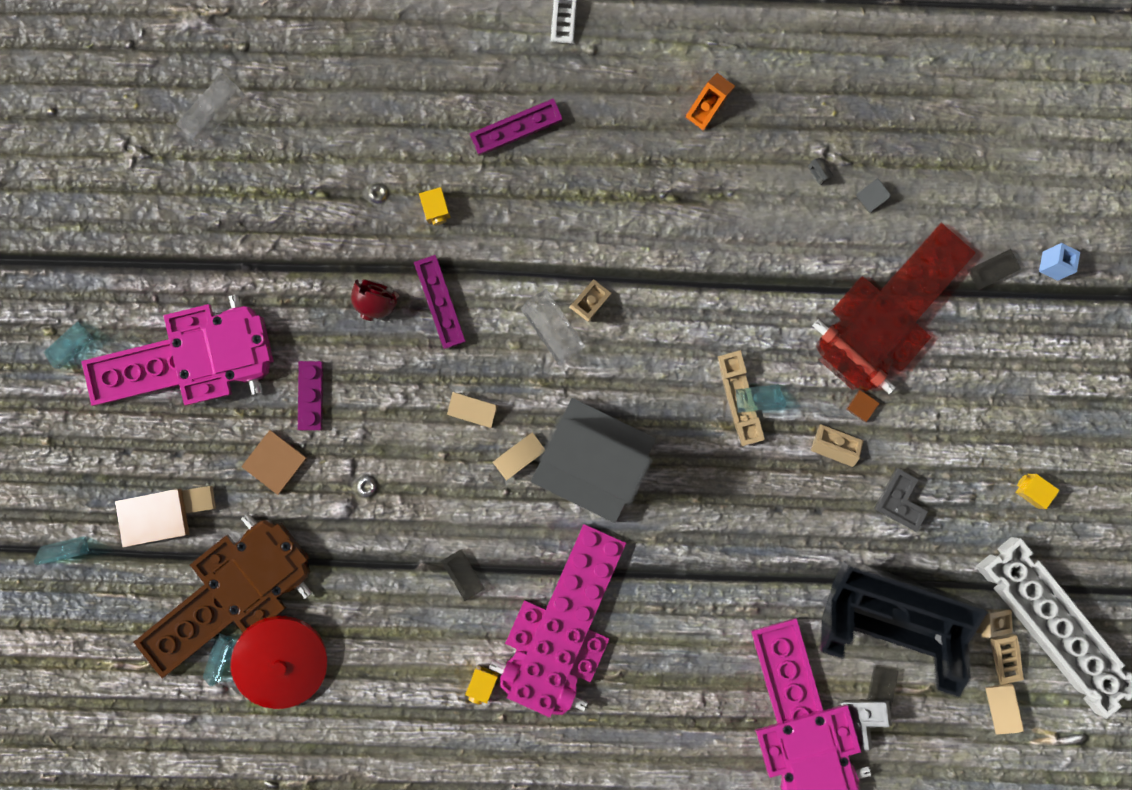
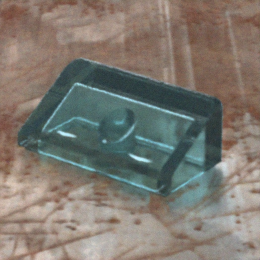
[43,321,94,369]
[735,384,787,413]
[34,536,89,565]
[203,633,234,686]

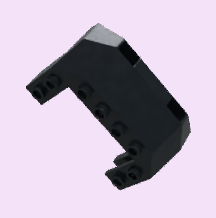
[820,561,989,698]

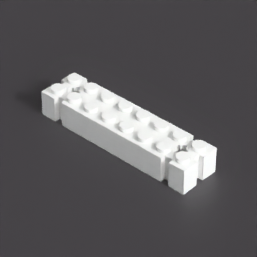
[976,537,1132,719]

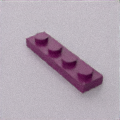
[469,98,563,156]
[414,255,466,350]

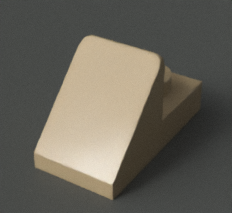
[569,279,611,322]
[976,609,1012,638]

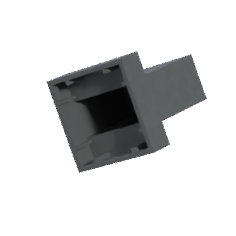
[531,398,656,523]

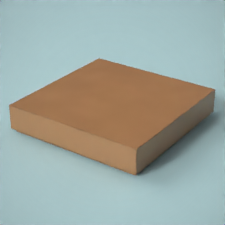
[241,430,307,495]

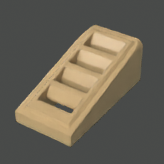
[989,633,1024,685]

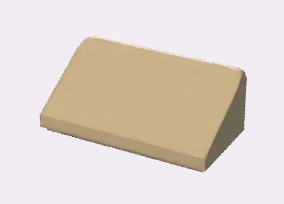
[447,392,498,428]
[811,424,863,467]
[985,683,1024,734]

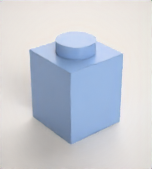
[1039,243,1080,281]

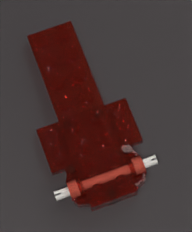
[812,222,976,394]

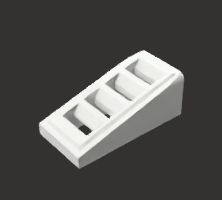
[551,0,577,44]

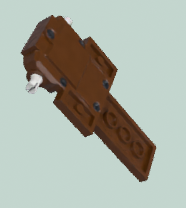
[133,513,312,679]

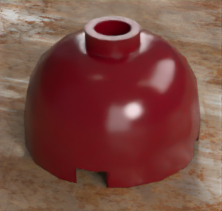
[351,279,399,321]

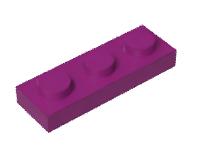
[297,361,323,431]

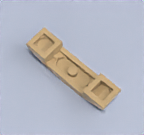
[718,350,765,446]

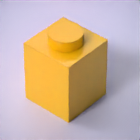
[419,187,451,226]
[1015,474,1059,509]
[465,665,499,705]

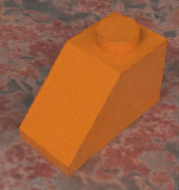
[685,73,735,130]

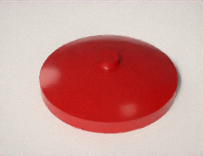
[231,616,327,709]

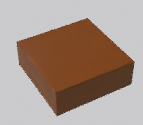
[846,390,879,422]

